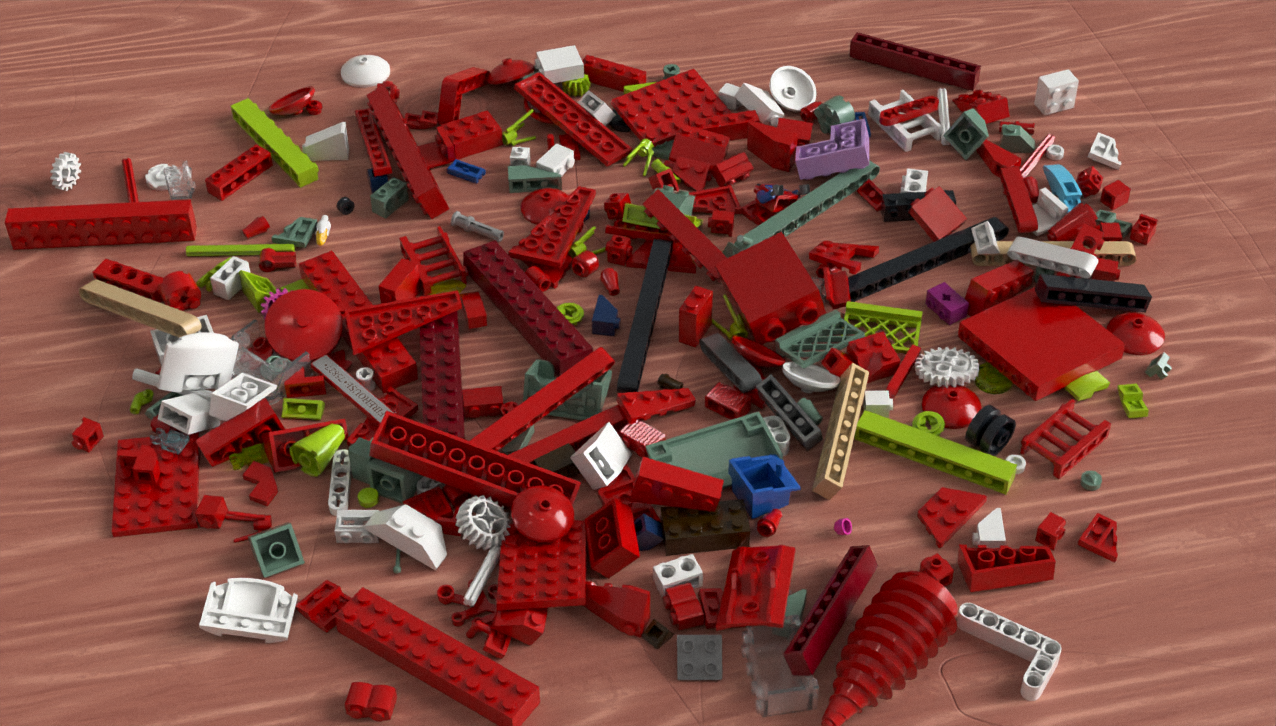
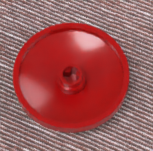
[264,289,343,364]

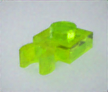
[229,443,268,470]

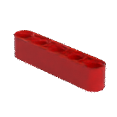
[1000,166,1038,234]

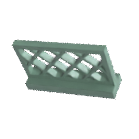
[775,309,865,368]

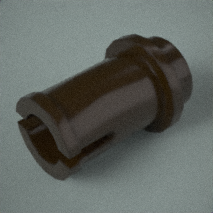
[657,373,684,390]

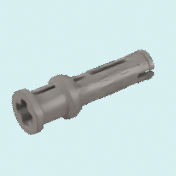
[451,211,504,242]

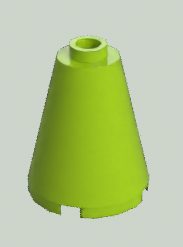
[290,423,345,477]

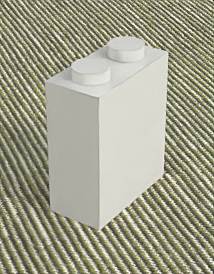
[534,45,584,83]
[158,393,221,434]

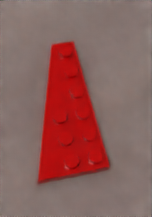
[345,290,462,355]

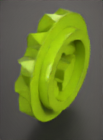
[557,303,584,325]
[912,411,945,436]

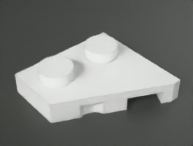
[1087,132,1121,170]

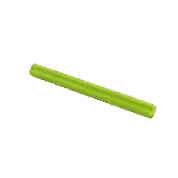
[186,244,295,256]

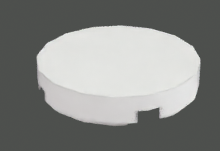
[145,164,181,191]

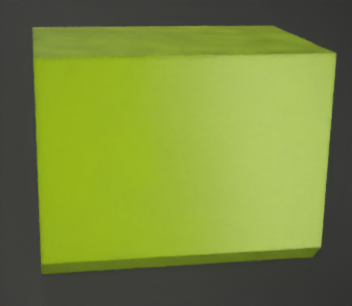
[239,270,276,313]

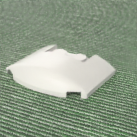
[157,332,239,392]
[199,578,298,643]

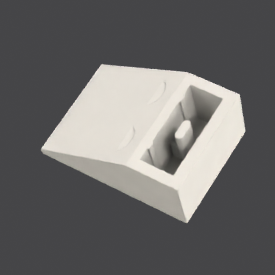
[570,422,632,490]

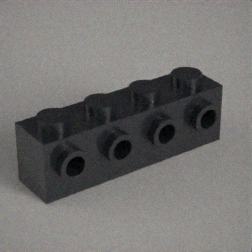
[881,190,956,222]

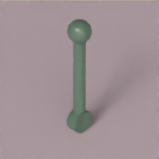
[393,548,401,574]

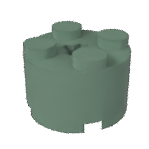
[814,95,855,134]

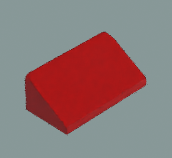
[856,179,884,212]

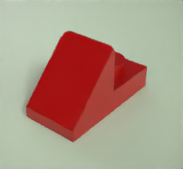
[284,367,326,398]

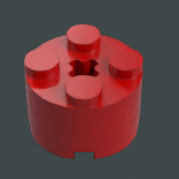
[157,271,201,311]

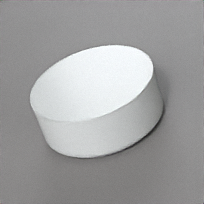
[1046,145,1064,160]
[1006,455,1026,474]

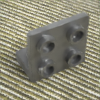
[677,635,722,680]

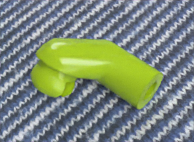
[130,389,154,414]

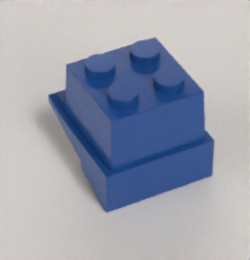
[728,454,801,519]

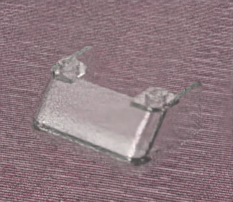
[231,319,313,405]

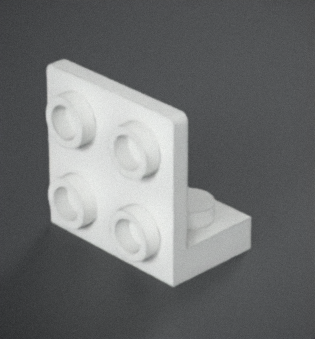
[1032,188,1068,236]

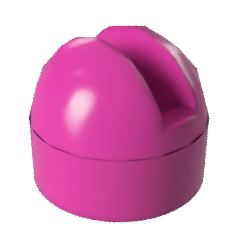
[834,518,852,535]

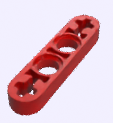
[879,96,939,126]
[885,344,922,400]

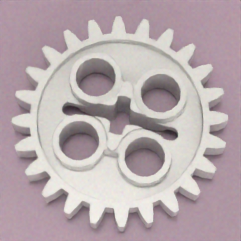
[915,347,979,388]

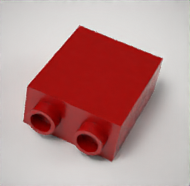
[715,232,826,345]

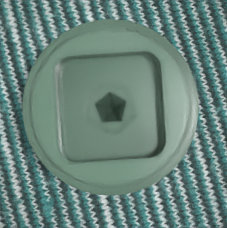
[1080,471,1102,491]

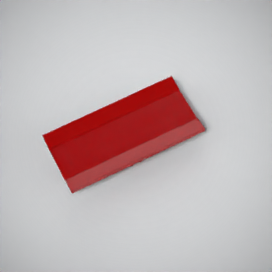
[716,545,796,631]

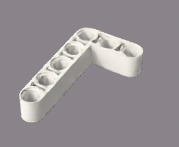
[957,603,1062,701]

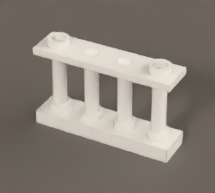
[868,90,942,152]

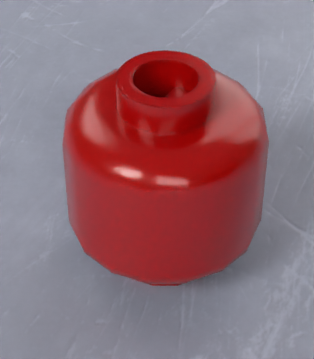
[572,250,599,277]

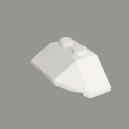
[364,504,447,571]

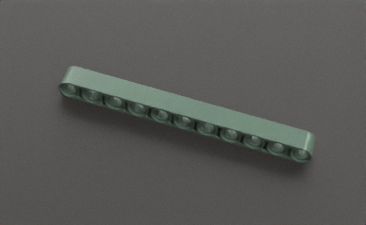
[734,160,880,248]

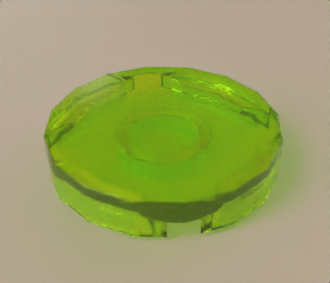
[974,362,1013,394]

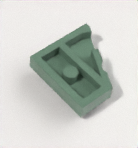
[272,217,318,248]

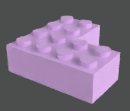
[795,119,869,180]

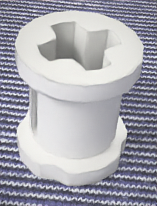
[356,367,375,392]

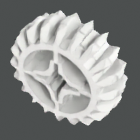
[456,495,512,551]

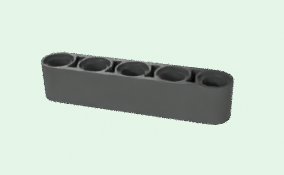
[699,332,762,394]

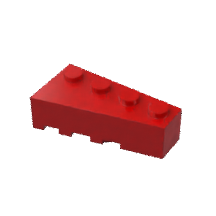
[964,260,1034,316]
[195,398,285,467]
[629,457,724,512]
[957,544,1056,593]

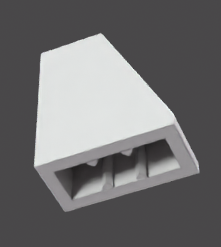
[735,83,784,127]
[302,122,349,161]

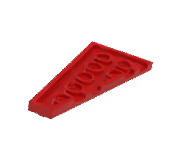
[508,186,596,268]

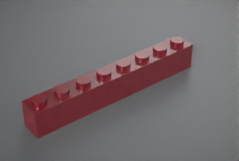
[849,32,981,91]
[783,545,878,676]

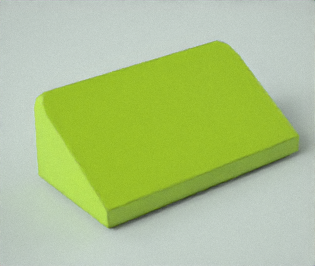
[281,398,325,420]

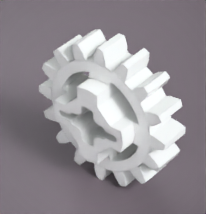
[50,152,81,191]

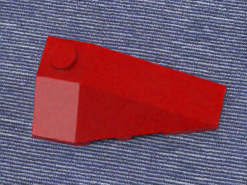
[582,581,650,638]

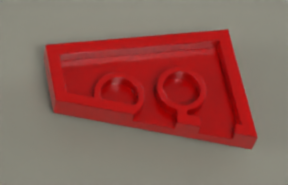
[689,185,742,214]

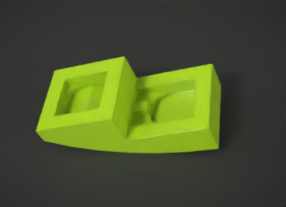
[1065,371,1110,401]
[1117,384,1149,418]

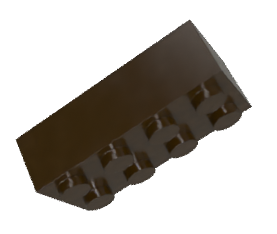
[660,499,750,556]

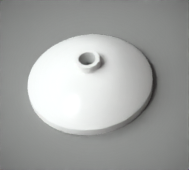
[341,55,390,88]
[770,66,817,112]
[782,362,840,393]

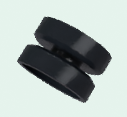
[965,405,1016,456]

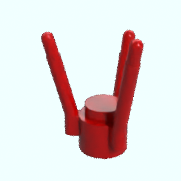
[225,511,272,543]

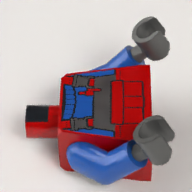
[754,184,810,212]

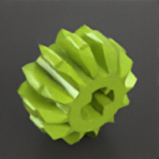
[562,74,590,98]

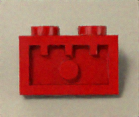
[418,126,455,169]

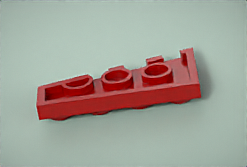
[347,387,419,447]

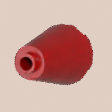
[1047,202,1101,241]

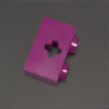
[925,282,969,325]

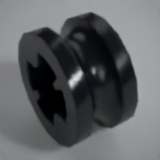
[336,197,355,215]

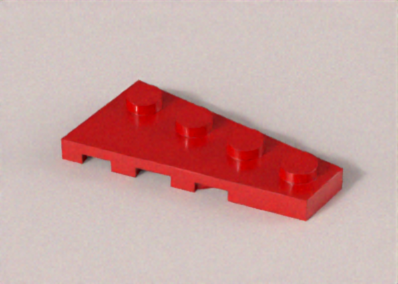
[616,388,696,424]

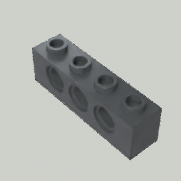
[756,374,823,451]

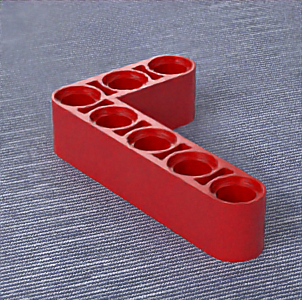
[437,67,490,125]

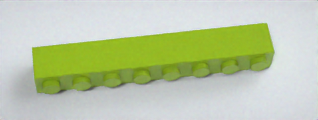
[231,98,319,188]
[854,410,1017,495]

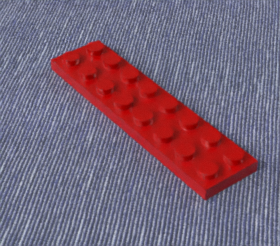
[514,72,632,167]

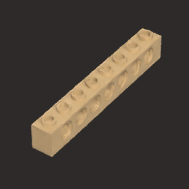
[812,363,869,500]

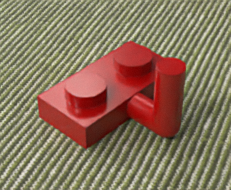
[547,134,581,161]
[466,615,511,659]

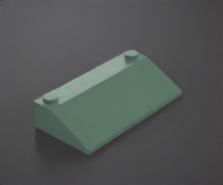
[645,412,783,489]

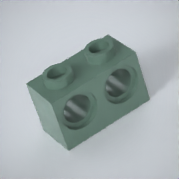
[370,177,409,219]

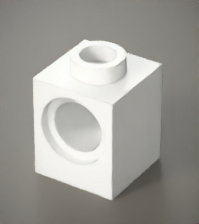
[510,147,531,166]

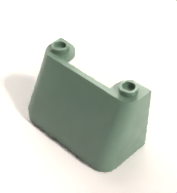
[523,359,612,420]

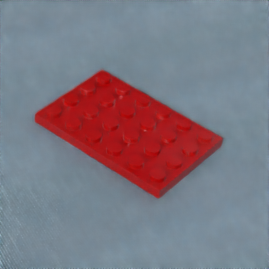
[611,68,732,147]
[112,432,200,538]
[496,520,587,611]

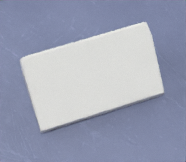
[971,221,1000,254]

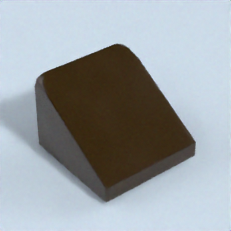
[641,619,674,649]

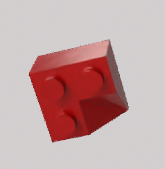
[846,331,901,384]

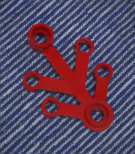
[437,579,498,632]

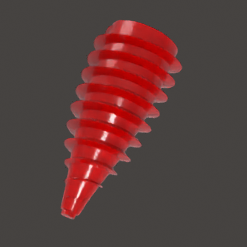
[821,571,958,726]

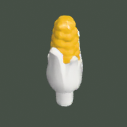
[315,215,331,246]

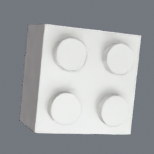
[1034,69,1079,115]

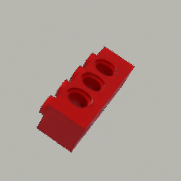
[1057,223,1105,278]
[92,258,164,303]

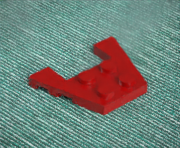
[809,241,879,274]

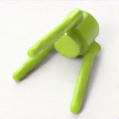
[502,109,536,146]
[623,139,655,177]
[568,226,605,258]
[712,295,748,340]

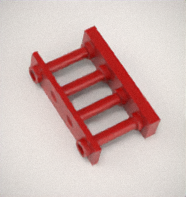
[399,226,468,296]
[1020,399,1111,479]

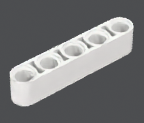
[1007,236,1098,278]

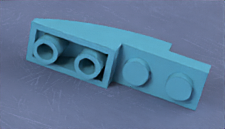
[1042,164,1082,213]

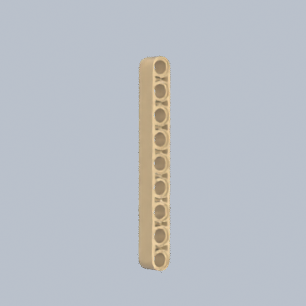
[970,241,1136,266]
[79,279,202,338]

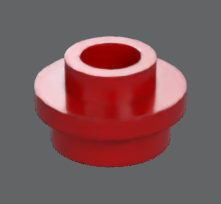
[306,100,323,115]

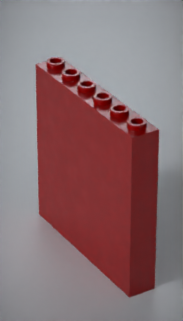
[957,287,1125,401]

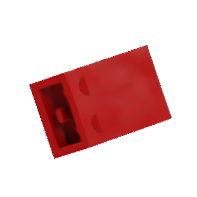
[952,90,1010,124]

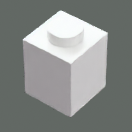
[718,83,743,111]
[863,391,893,418]

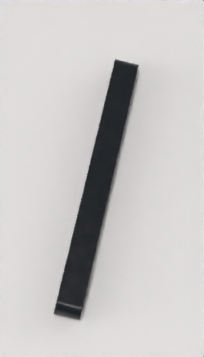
[848,217,1009,302]
[617,238,673,393]

